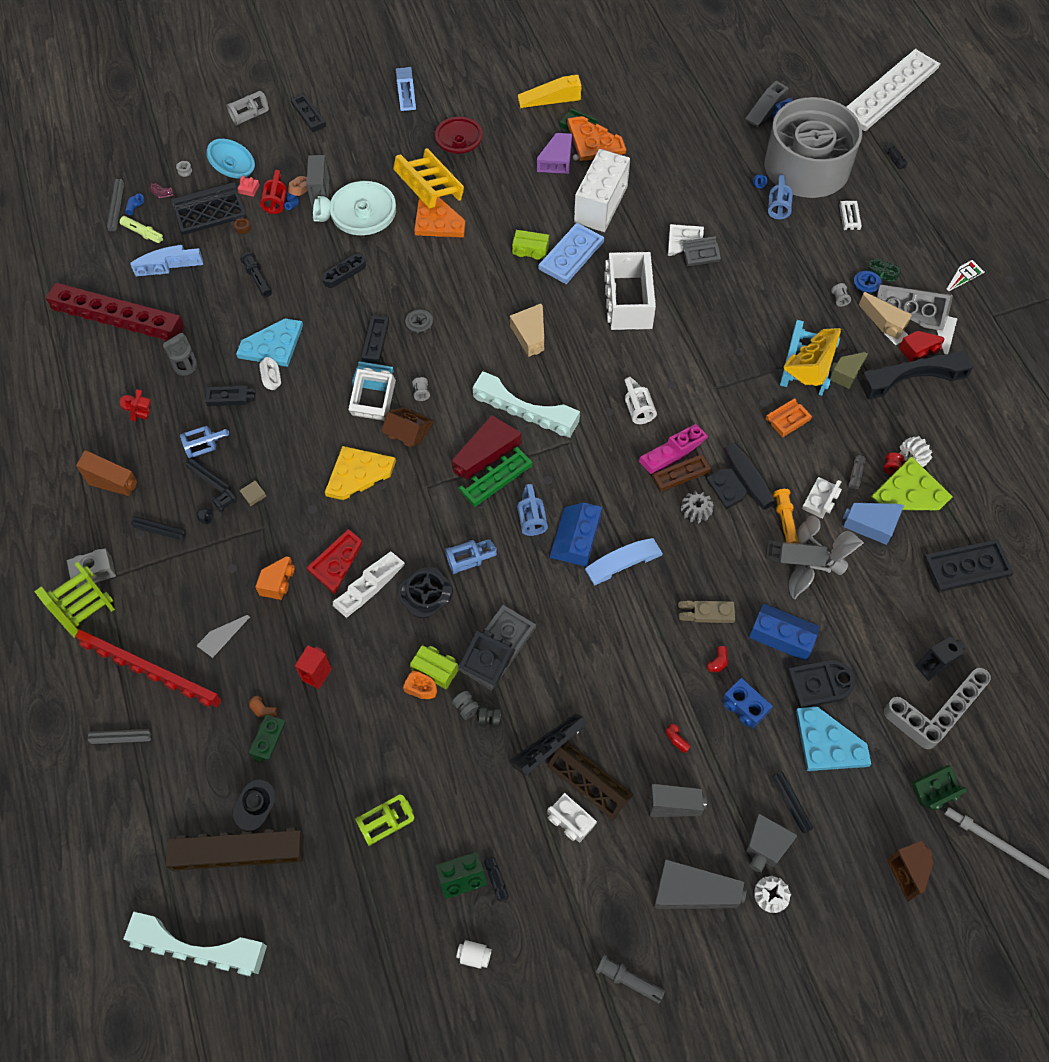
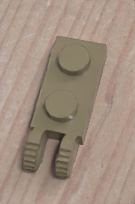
[678,601,735,623]

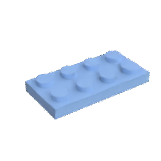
[539,223,604,284]

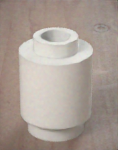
[457,940,492,969]

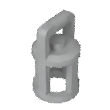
[226,91,269,126]

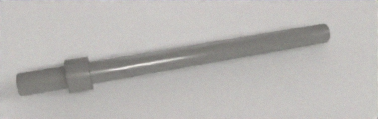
[944,807,1049,879]

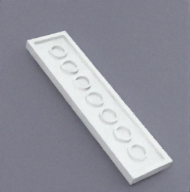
[847,49,940,131]

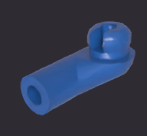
[125,193,144,215]

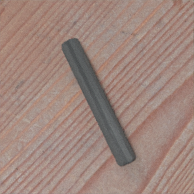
[106,179,124,232]

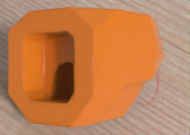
[403,670,437,699]

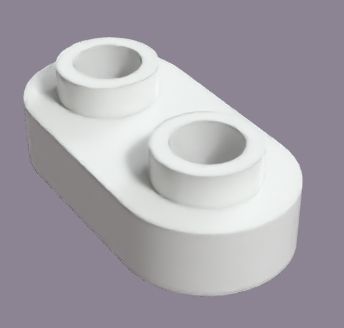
[259,357,281,390]

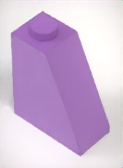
[537,133,572,174]

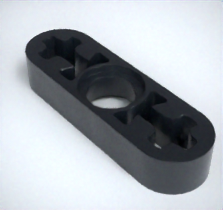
[322,254,366,288]

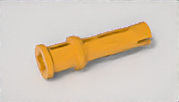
[773,489,799,543]

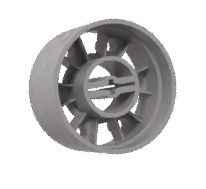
[764,97,862,198]

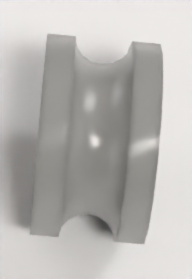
[176,161,192,177]

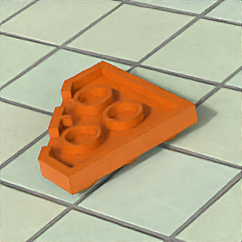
[567,116,626,161]
[414,197,466,237]

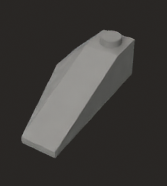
[877,285,953,331]

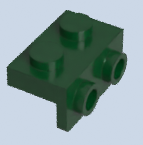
[249,714,286,763]
[911,765,967,810]
[435,852,487,899]

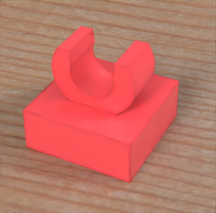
[237,175,260,197]

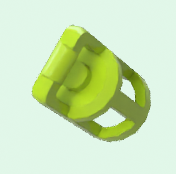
[355,794,414,846]

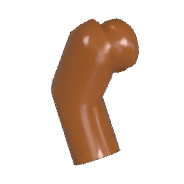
[249,696,277,717]

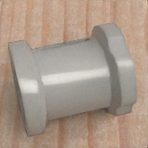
[831,283,851,307]
[412,377,430,401]

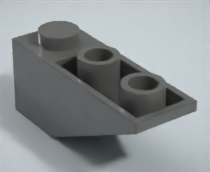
[745,81,789,128]

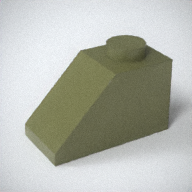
[830,352,868,389]

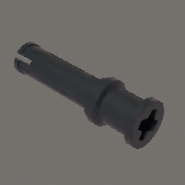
[240,252,272,298]

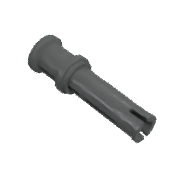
[595,953,665,1004]

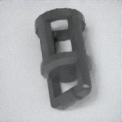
[163,333,197,376]

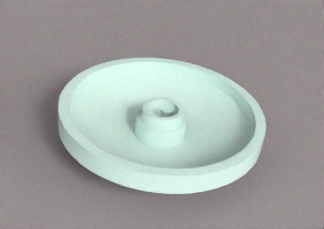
[330,181,396,235]

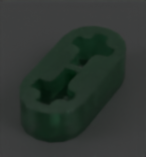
[867,259,901,281]

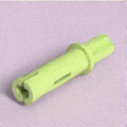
[120,216,163,243]

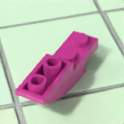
[639,424,708,474]

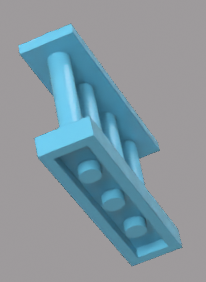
[780,320,840,396]

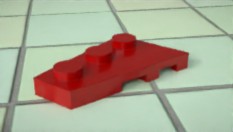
[307,529,363,594]

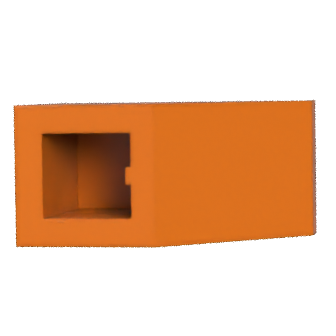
[255,556,295,600]

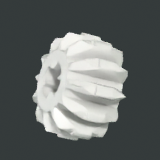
[900,436,932,467]

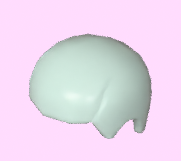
[313,196,331,222]

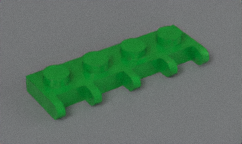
[458,446,532,507]

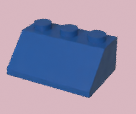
[550,502,602,567]
[749,603,820,661]

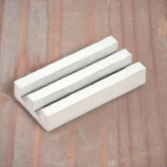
[839,201,862,230]

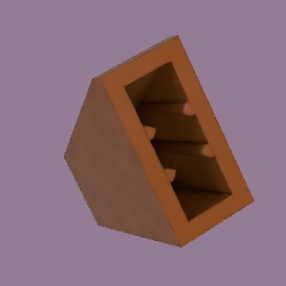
[76,450,137,496]

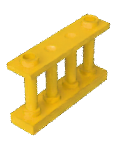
[393,148,464,209]

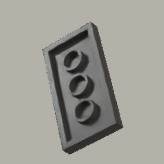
[458,605,536,691]

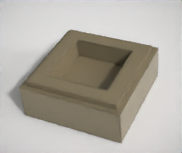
[239,481,266,506]

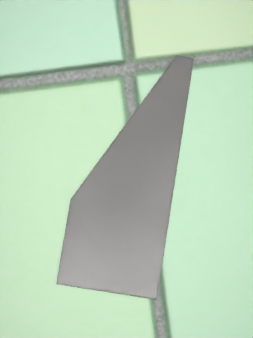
[197,615,250,658]

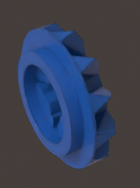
[853,271,882,294]

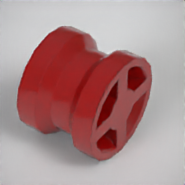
[883,453,905,475]

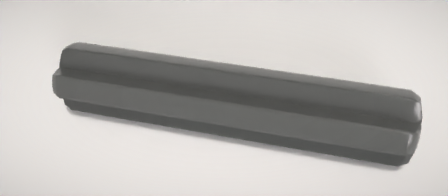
[88,729,152,744]

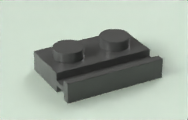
[682,236,721,267]

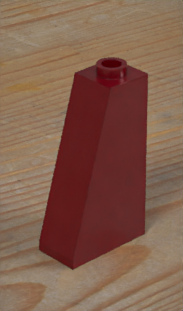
[452,415,522,480]

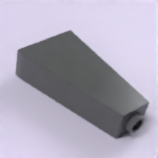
[654,860,747,909]

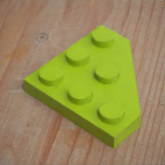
[870,457,953,511]

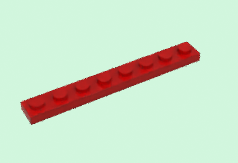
[75,629,221,708]

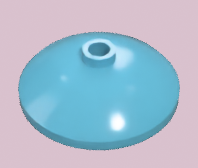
[206,139,255,178]

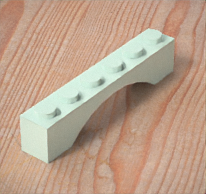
[473,371,580,438]
[124,912,267,976]

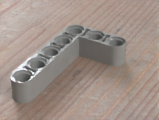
[884,668,991,749]

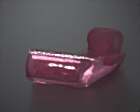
[150,183,174,198]

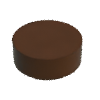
[234,218,251,234]

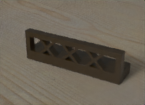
[547,742,634,820]

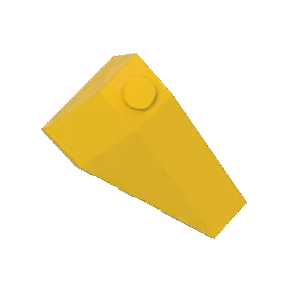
[518,75,581,108]
[784,328,841,386]

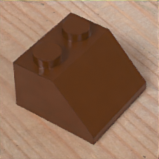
[381,407,434,447]
[887,841,933,902]

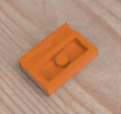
[766,398,812,438]

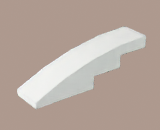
[333,552,405,618]

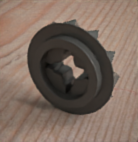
[405,309,433,334]

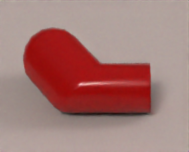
[707,646,728,673]

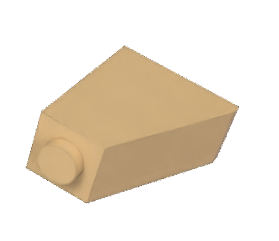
[510,304,544,357]

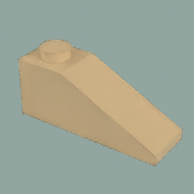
[859,292,912,339]

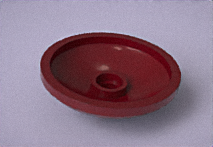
[435,117,483,154]

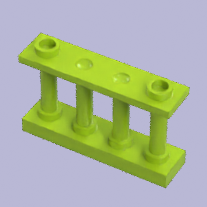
[34,562,115,638]

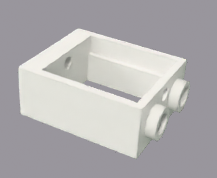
[349,368,396,421]

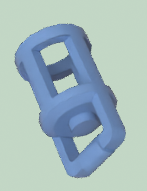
[768,175,793,219]
[180,425,230,459]
[517,484,548,536]
[445,540,497,574]

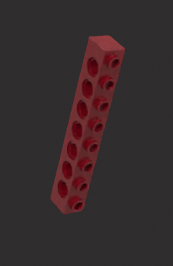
[46,283,185,341]

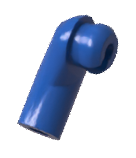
[284,192,299,210]

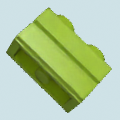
[512,230,549,259]
[410,645,458,689]

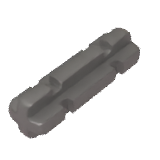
[849,455,866,490]

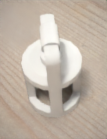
[625,377,657,424]

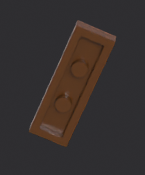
[652,454,711,492]

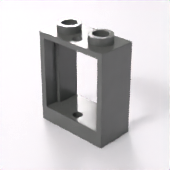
[306,155,330,208]

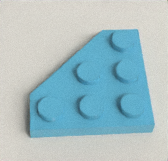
[236,318,303,367]
[796,707,871,771]

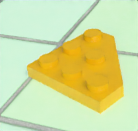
[325,446,396,500]

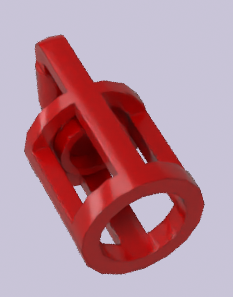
[260,170,287,214]

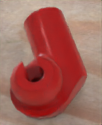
[665,724,691,753]

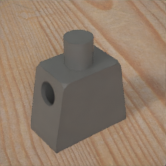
[746,814,797,873]

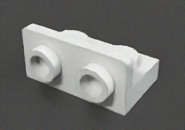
[802,477,842,519]
[547,793,597,843]

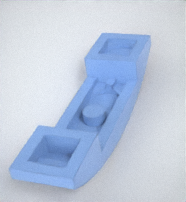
[585,538,663,586]

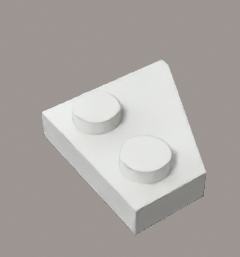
[668,224,704,256]

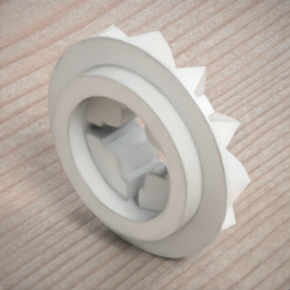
[754,876,791,913]

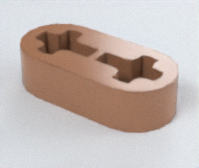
[288,176,308,196]

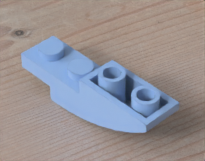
[131,245,203,276]

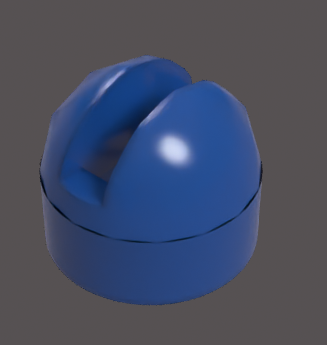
[753,174,767,188]

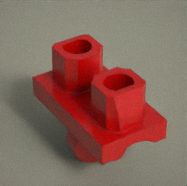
[120,389,151,422]

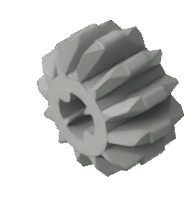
[681,490,713,524]

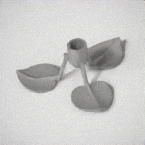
[789,515,864,600]

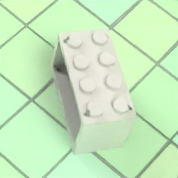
[574,149,630,232]
[604,252,656,330]

